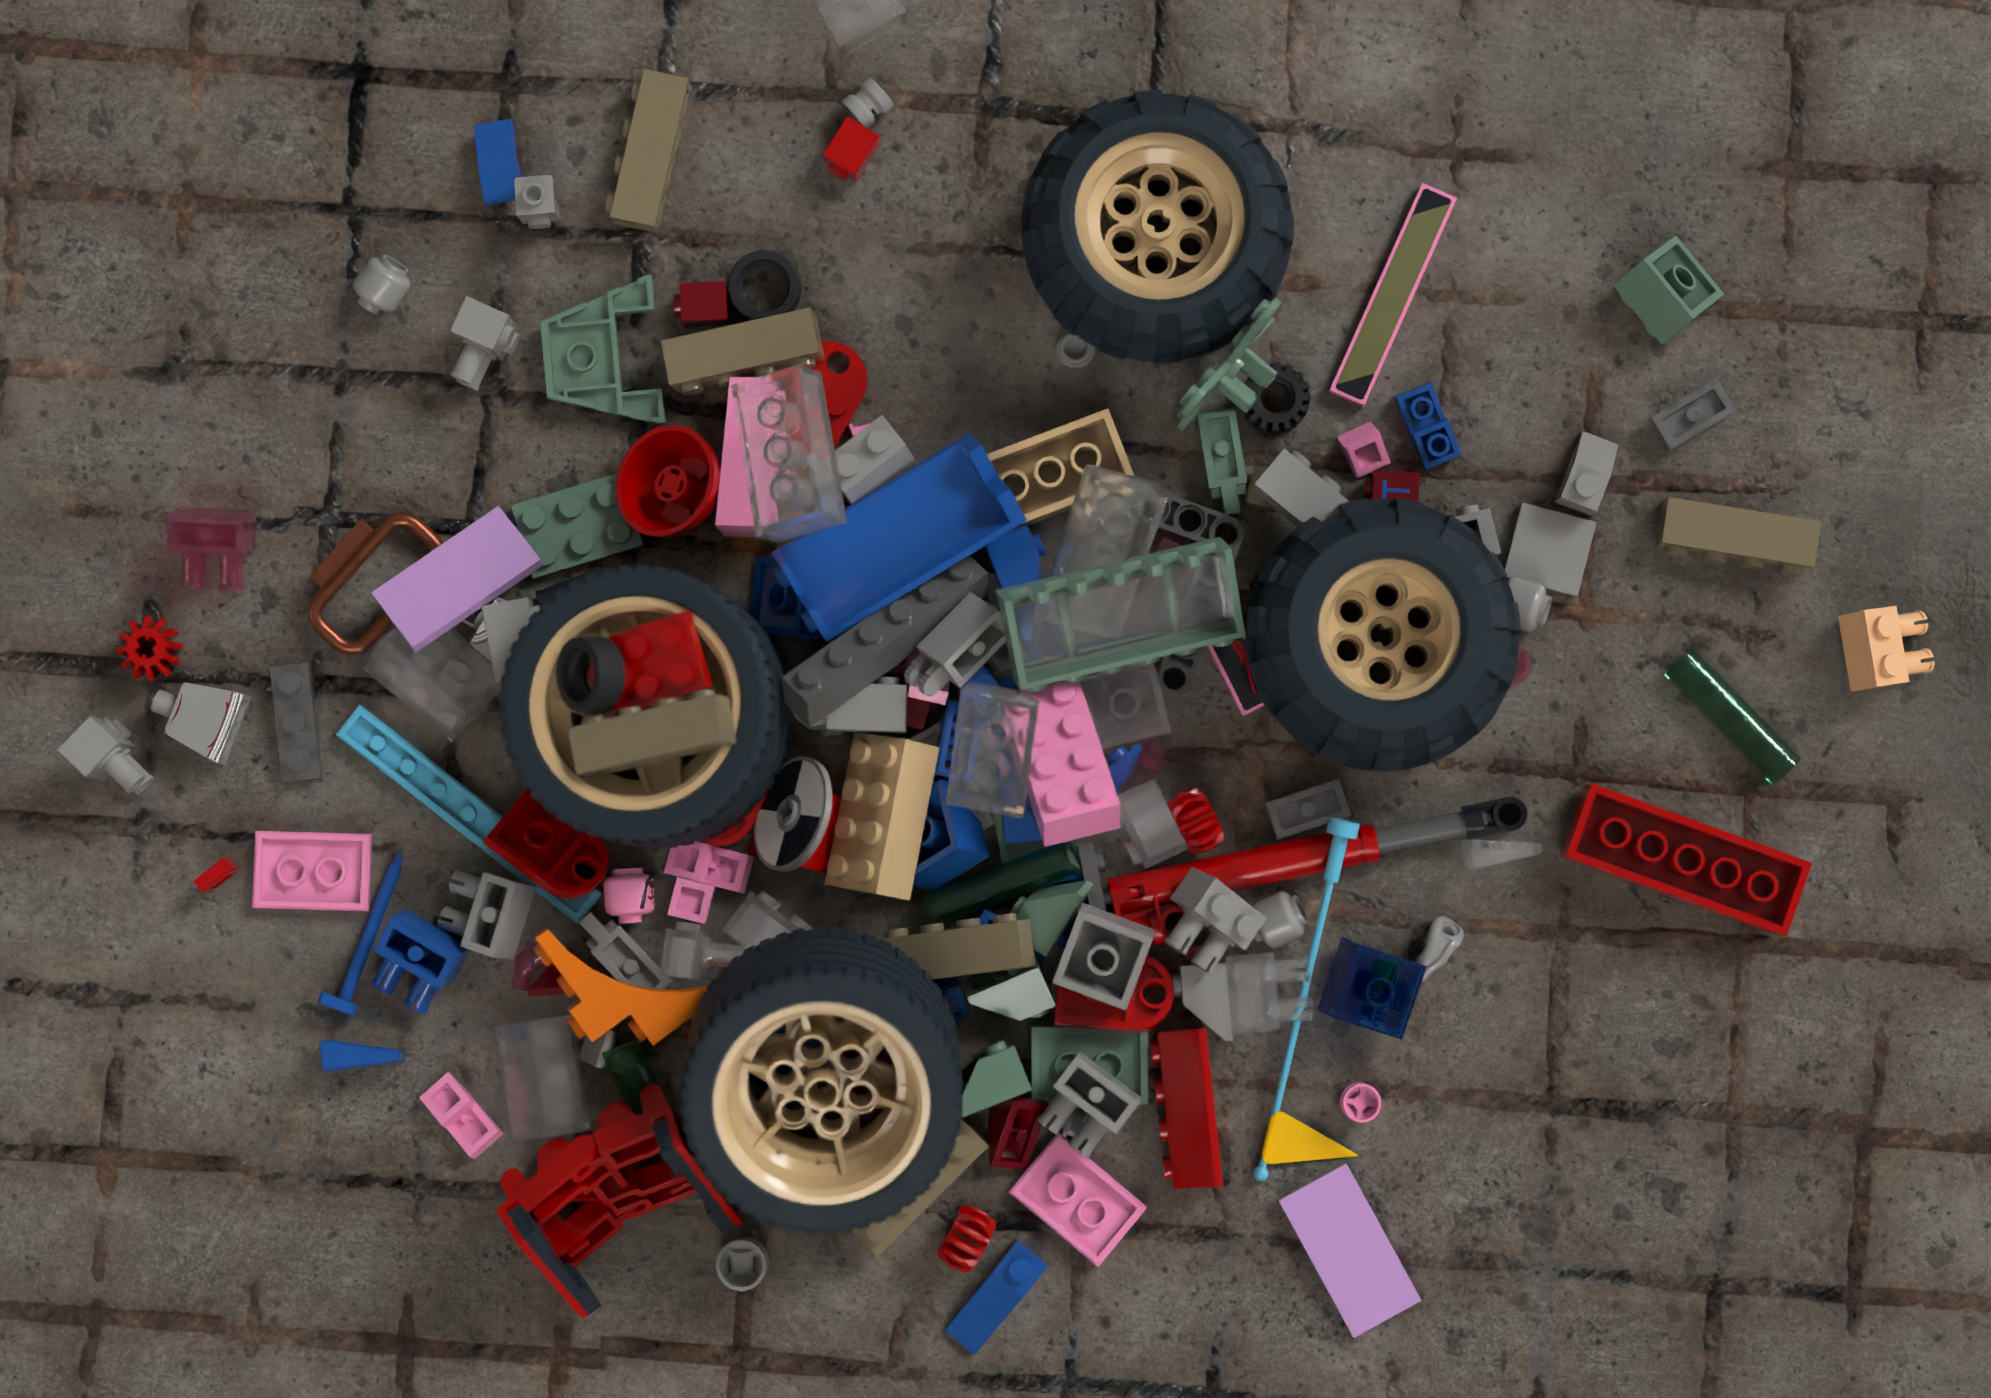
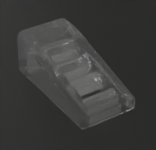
[1457,839,1543,871]

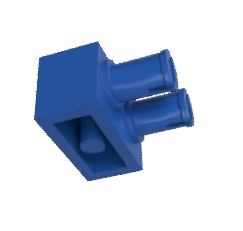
[371,909,470,1014]

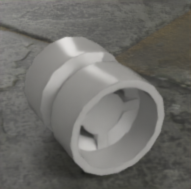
[716,1236,770,1291]

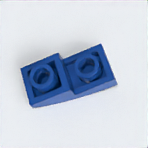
[474,119,521,205]
[1394,382,1461,469]
[1105,742,1143,793]

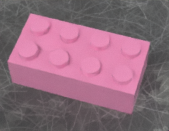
[1002,681,1120,847]

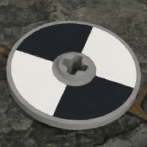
[754,757,832,872]

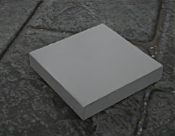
[1504,503,1597,597]

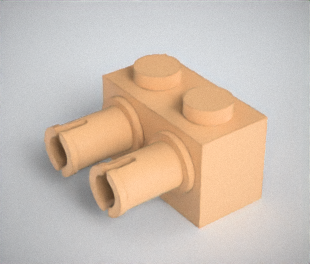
[1838,606,1935,692]

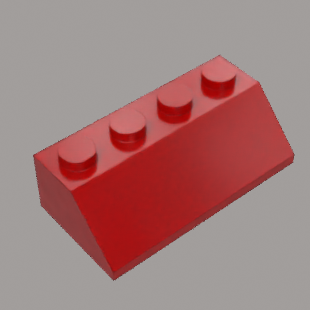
[1150,1027,1223,1189]

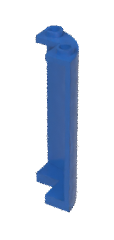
[771,433,1027,642]

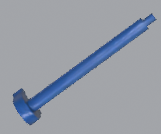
[317,854,404,1016]

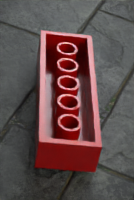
[1559,783,1812,936]

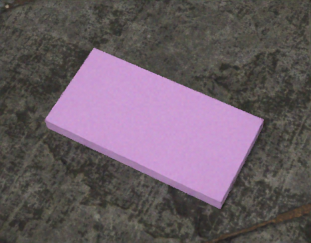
[371,506,543,653]
[1278,1163,1422,1338]

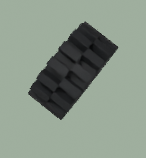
[1244,362,1311,435]

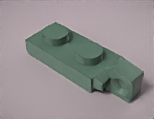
[1196,408,1247,517]

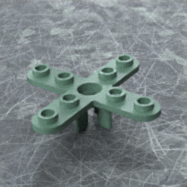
[1175,297,1283,432]

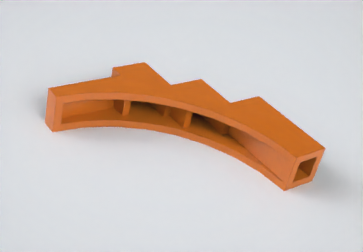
[533,927,708,1046]

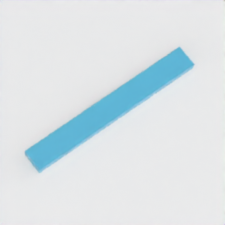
[336,705,603,924]

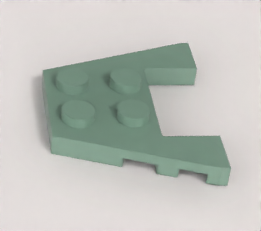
[540,275,666,425]

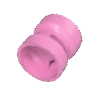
[1339,1082,1381,1123]

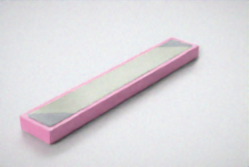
[1329,183,1457,407]

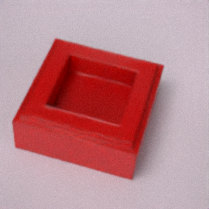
[193,857,239,892]

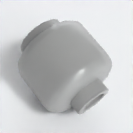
[353,254,411,314]
[1508,577,1552,631]
[1253,891,1309,948]

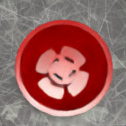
[616,425,721,538]

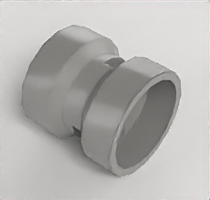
[840,77,894,129]

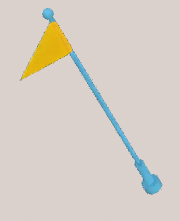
[1253,817,1360,1182]

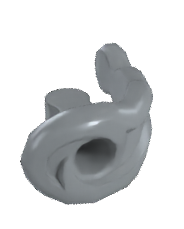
[1398,916,1464,997]

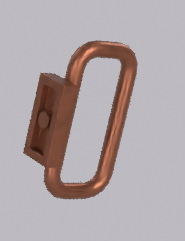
[307,512,443,655]

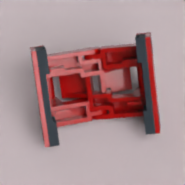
[496,1084,743,1320]

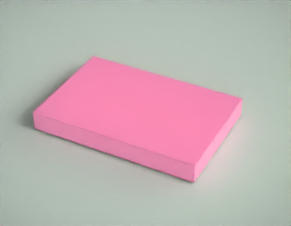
[252,831,373,911]
[1008,1133,1148,1267]

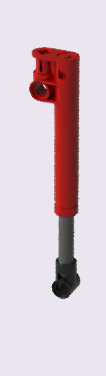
[1107,797,1528,945]

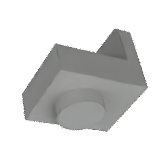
[514,175,560,229]

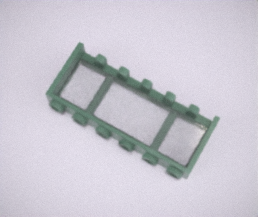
[995,537,1246,692]

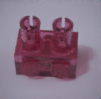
[167,507,256,591]

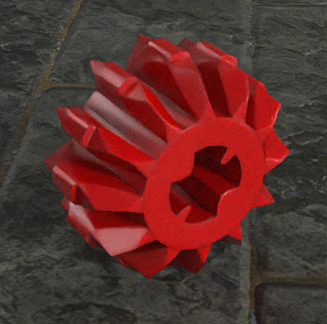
[116,616,184,682]
[1167,787,1224,855]
[937,1204,996,1274]

